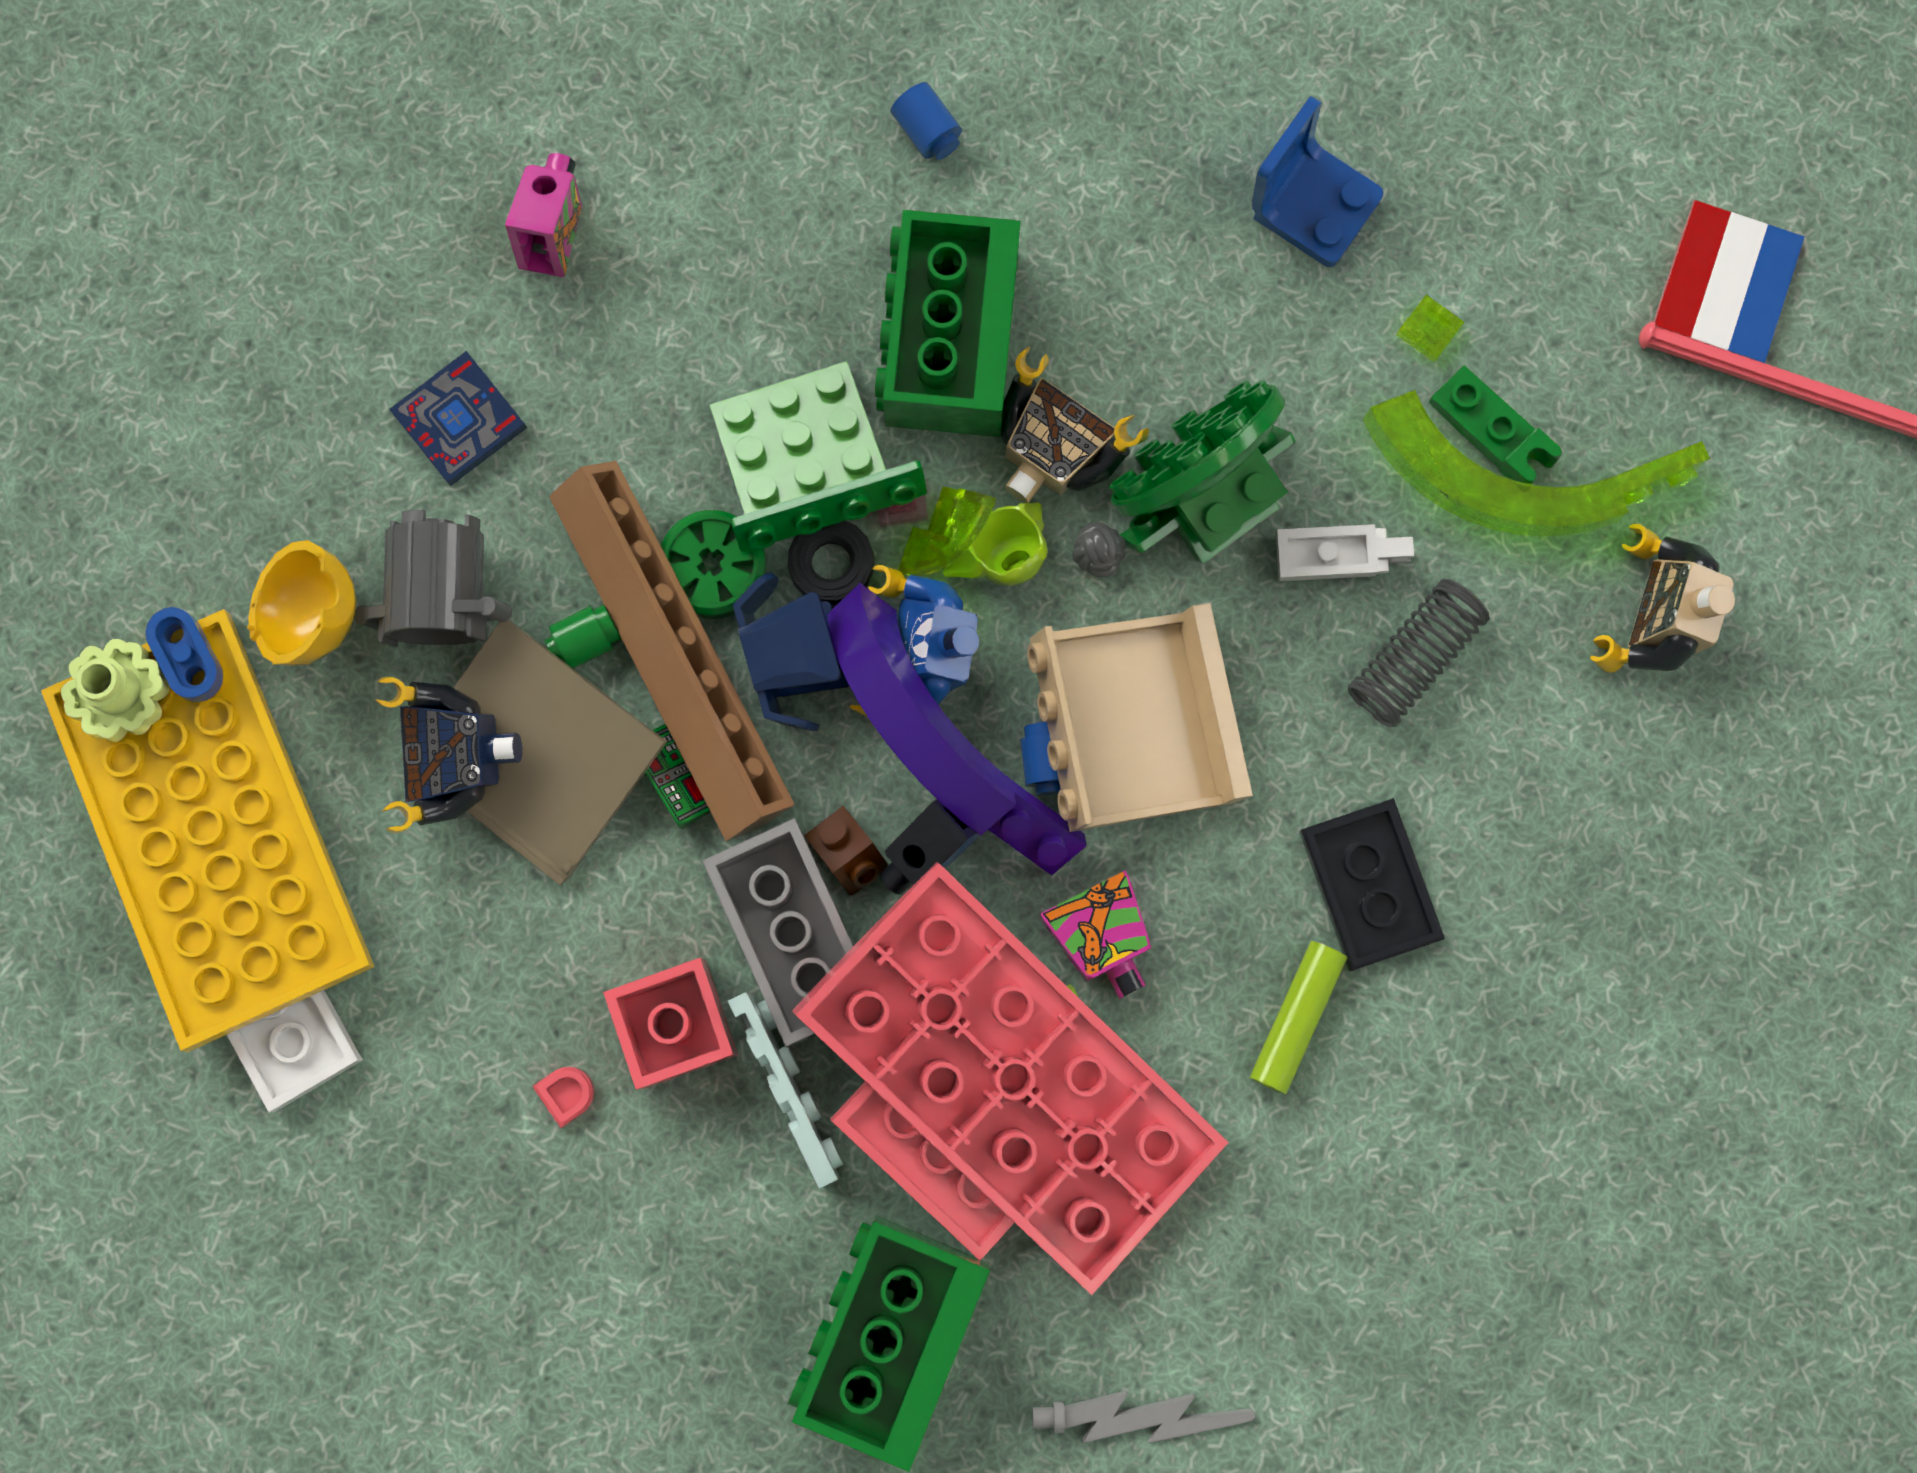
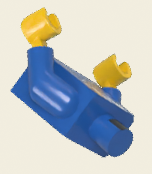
[850,565,979,717]

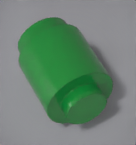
[544,604,622,669]

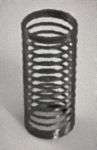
[1348,579,1490,727]

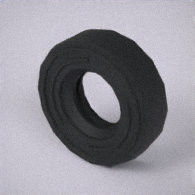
[787,520,874,605]

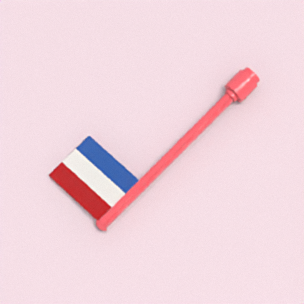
[1639,200,1917,439]

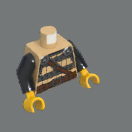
[1000,347,1149,503]
[1590,524,1735,673]

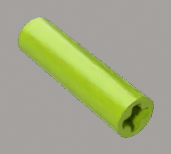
[1249,941,1347,1095]

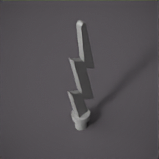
[1032,1390,1255,1443]

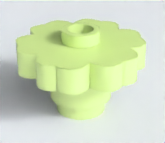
[61,639,170,742]

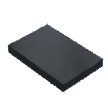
[1299,798,1445,972]

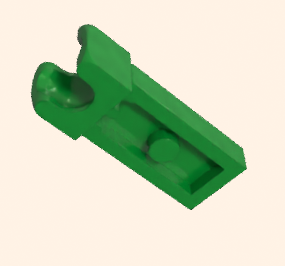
[1429,365,1562,493]

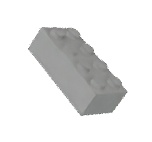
[703,818,854,1047]

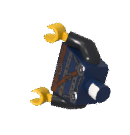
[375,676,523,833]

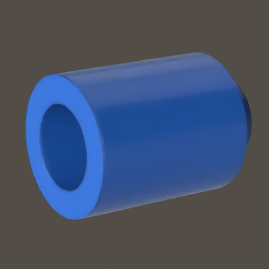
[890,82,962,160]

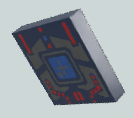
[389,351,527,486]

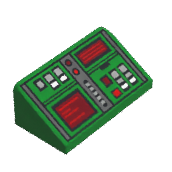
[645,724,711,829]

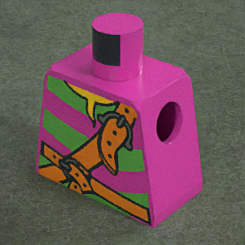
[505,153,582,278]
[1039,870,1151,999]

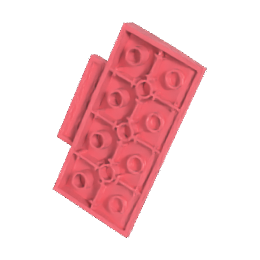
[792,862,1229,1295]

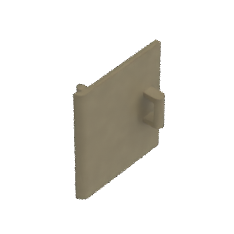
[401,620,667,885]

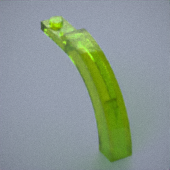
[1363,390,1710,537]

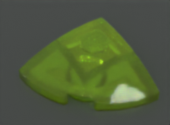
[898,486,997,577]

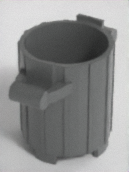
[354,510,512,647]

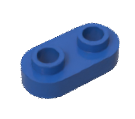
[146,607,223,702]

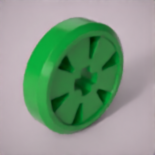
[660,510,766,619]

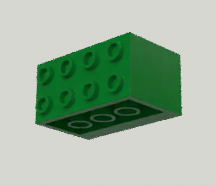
[875,210,1021,437]
[788,1215,990,1472]

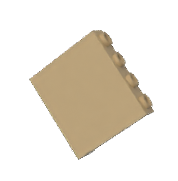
[1027,603,1253,832]

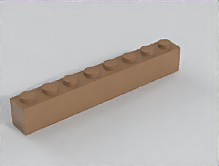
[549,461,795,841]

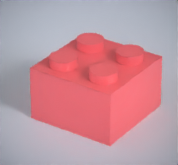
[603,958,739,1090]

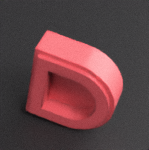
[532,1067,594,1128]

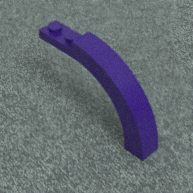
[827,583,1087,876]

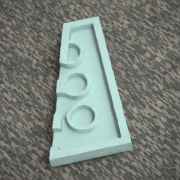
[728,992,844,1188]

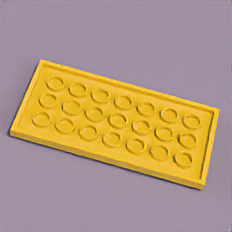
[41,609,375,1053]

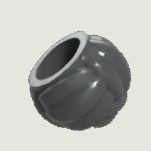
[1072,522,1126,577]

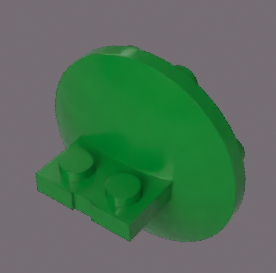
[1109,380,1288,552]

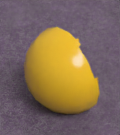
[247,540,357,666]

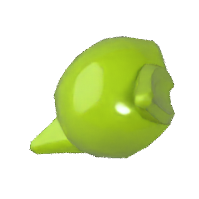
[943,502,1048,587]

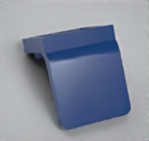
[1252,96,1383,267]

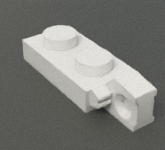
[1275,524,1414,581]

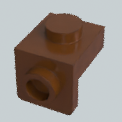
[804,806,888,895]

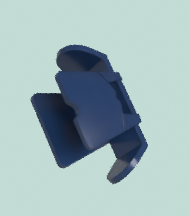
[733,572,850,732]

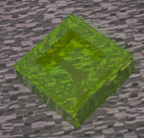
[1396,294,1465,362]

